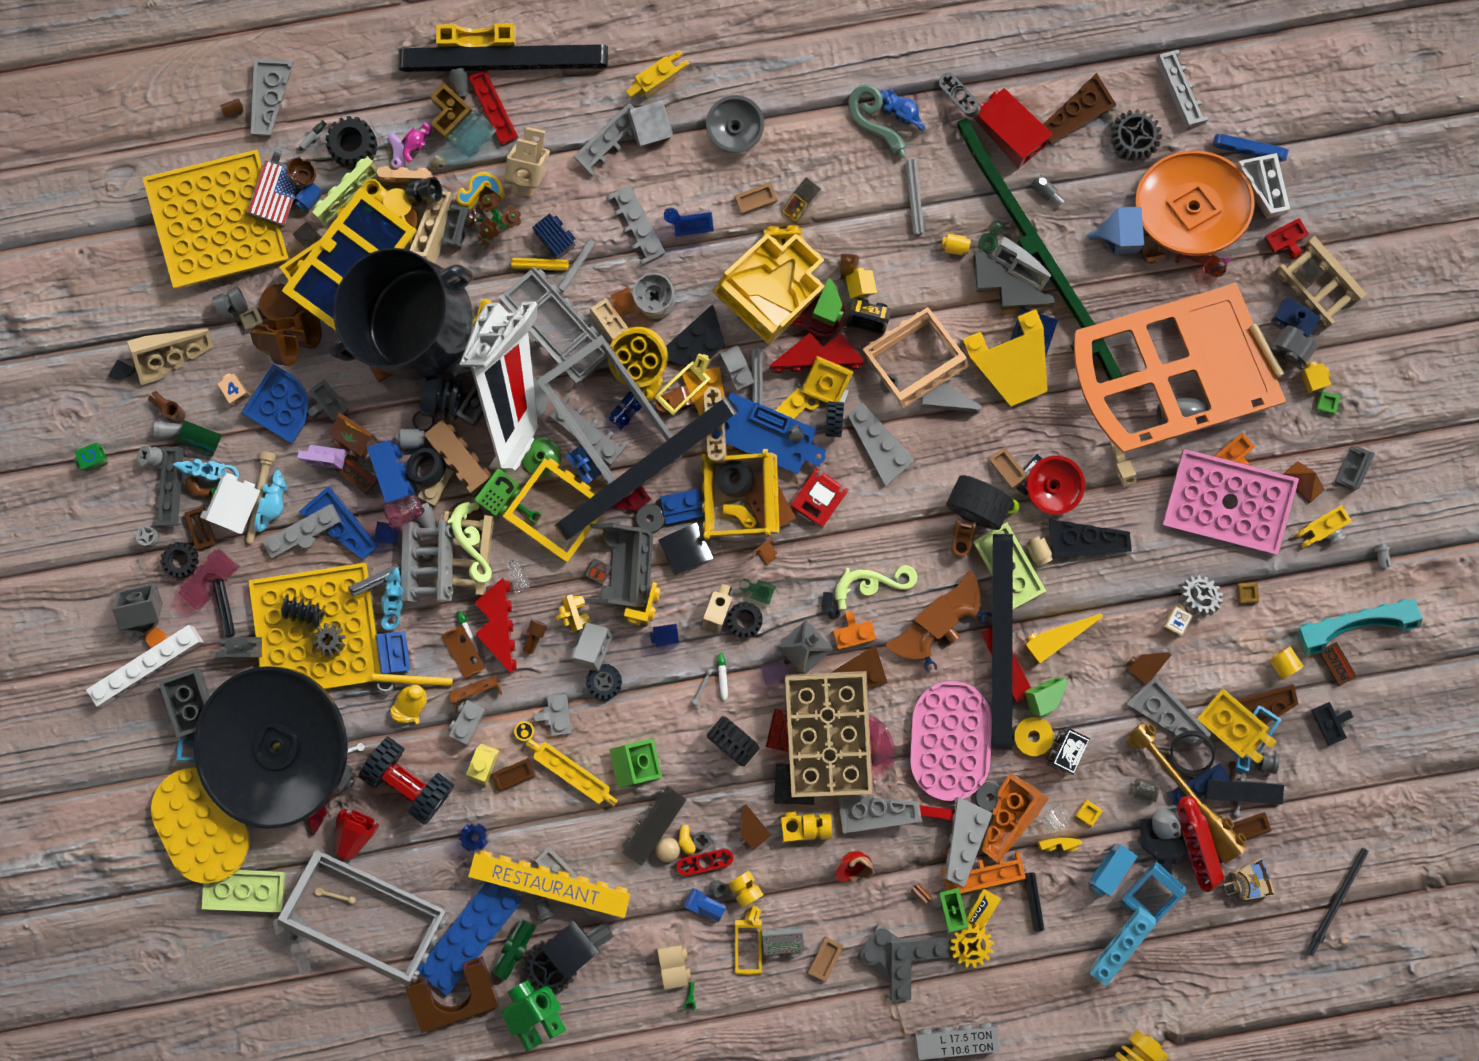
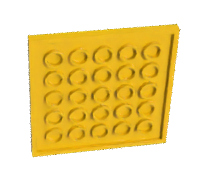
[142,150,289,290]
[249,563,381,689]

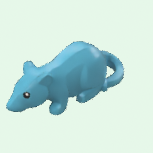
[173,459,239,482]
[254,470,288,532]
[381,567,404,630]

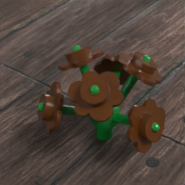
[466,193,521,250]

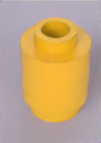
[941,233,971,256]

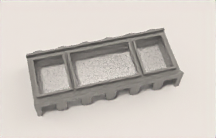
[498,267,610,386]

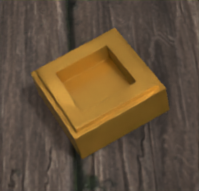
[1237,582,1259,604]

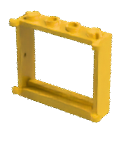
[701,449,779,540]

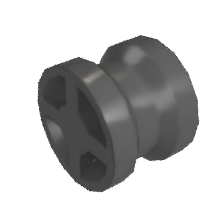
[1258,752,1280,774]

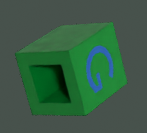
[74,443,108,472]

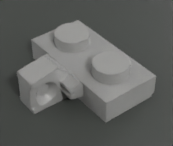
[534,694,572,736]

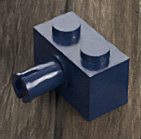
[1271,297,1321,338]

